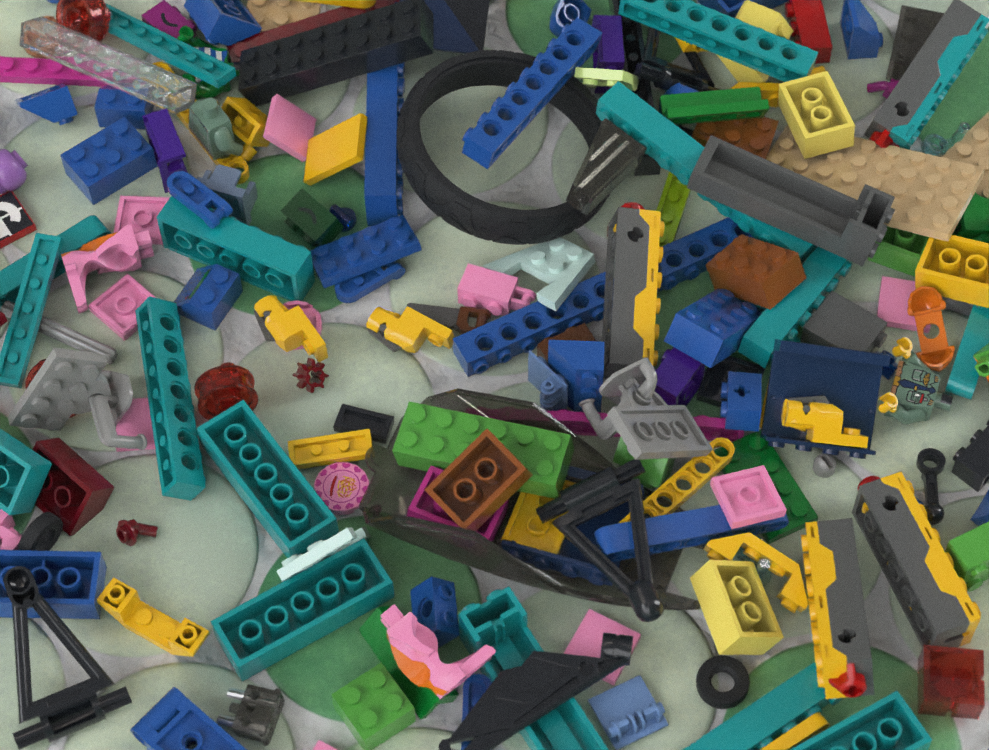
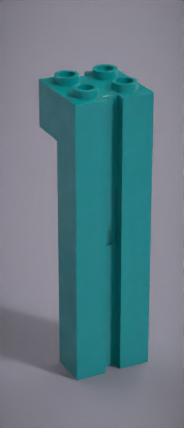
[458,586,609,750]

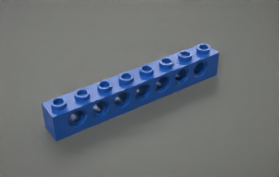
[462,17,602,169]

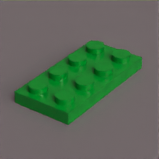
[714,429,818,545]

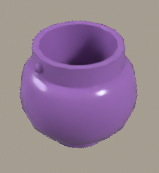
[0,149,28,195]

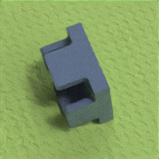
[196,164,258,225]

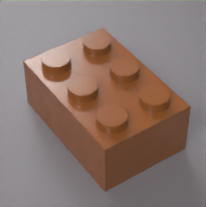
[692,116,779,159]
[706,234,806,310]
[424,429,533,536]

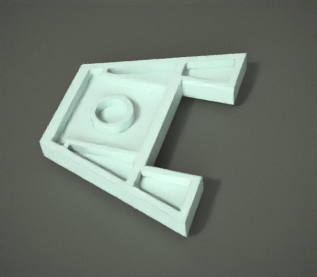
[483,237,595,311]
[277,527,371,581]

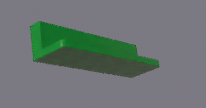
[660,87,769,125]
[359,605,459,719]

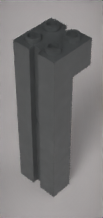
[686,135,895,266]

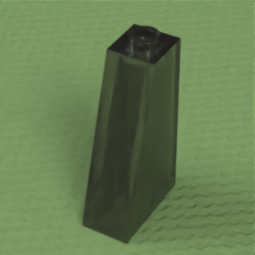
[566,118,647,216]

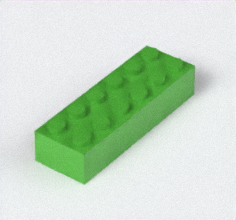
[392,401,574,499]

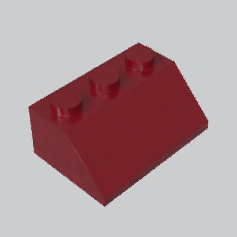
[32,438,115,536]

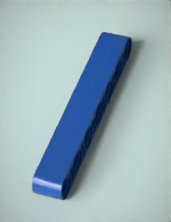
[594,497,789,562]

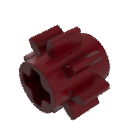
[292,358,329,393]

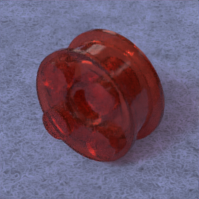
[56,0,111,47]
[194,362,258,420]

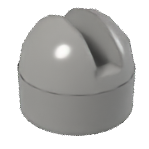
[813,453,836,478]

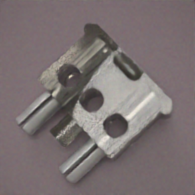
[217,684,285,746]

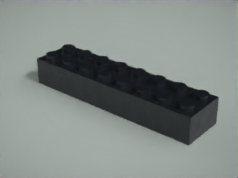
[238,0,434,107]

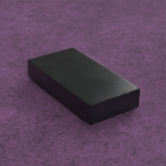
[333,404,395,444]

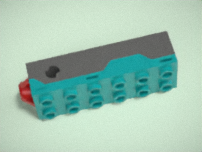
[864,0,989,149]

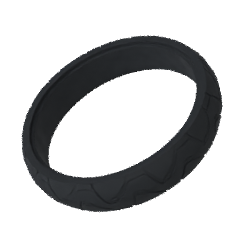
[396,50,619,245]

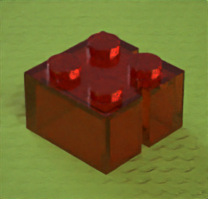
[918,645,985,719]

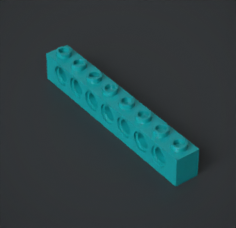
[618,0,818,82]
[135,296,206,501]

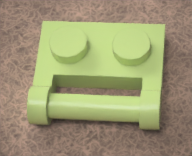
[574,67,638,91]

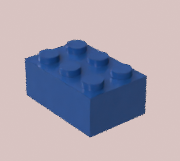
[60,117,157,205]

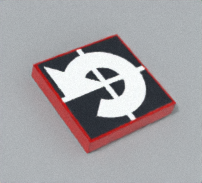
[0,191,37,249]

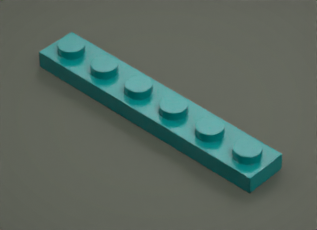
[0,233,64,389]

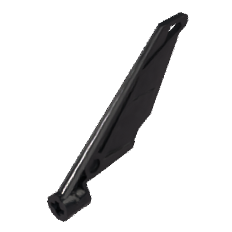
[438,632,633,750]

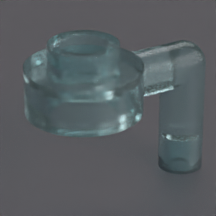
[921,122,970,157]

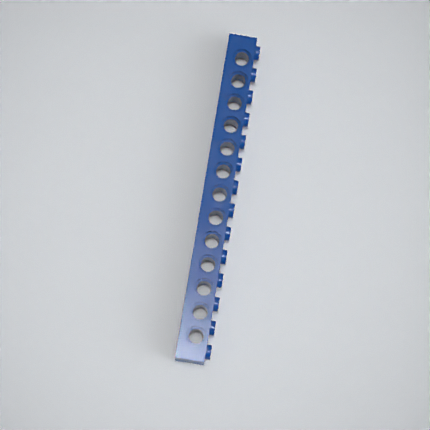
[453,217,756,377]

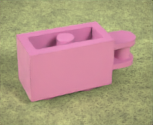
[457,263,536,316]

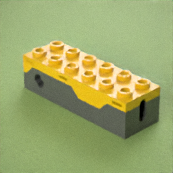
[602,202,665,379]
[852,472,981,658]
[801,518,874,699]

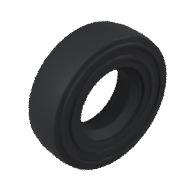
[18,512,63,551]
[696,655,750,709]

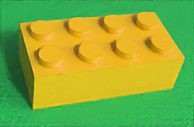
[915,235,989,308]

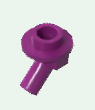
[867,78,900,100]

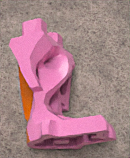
[61,225,154,313]
[380,604,496,699]

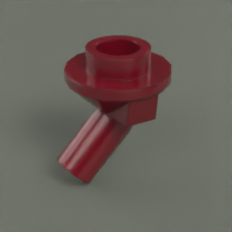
[116,519,158,546]

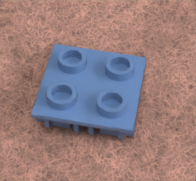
[528,350,568,411]
[588,675,669,750]

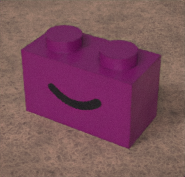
[141,0,197,45]

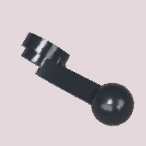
[916,448,946,525]

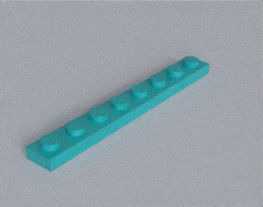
[82,1,236,89]

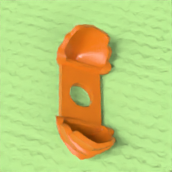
[907,286,955,372]

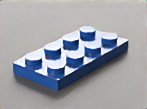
[310,214,422,289]

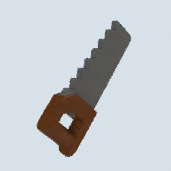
[406,303,492,335]

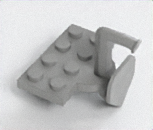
[8,348,147,450]
[579,357,713,460]

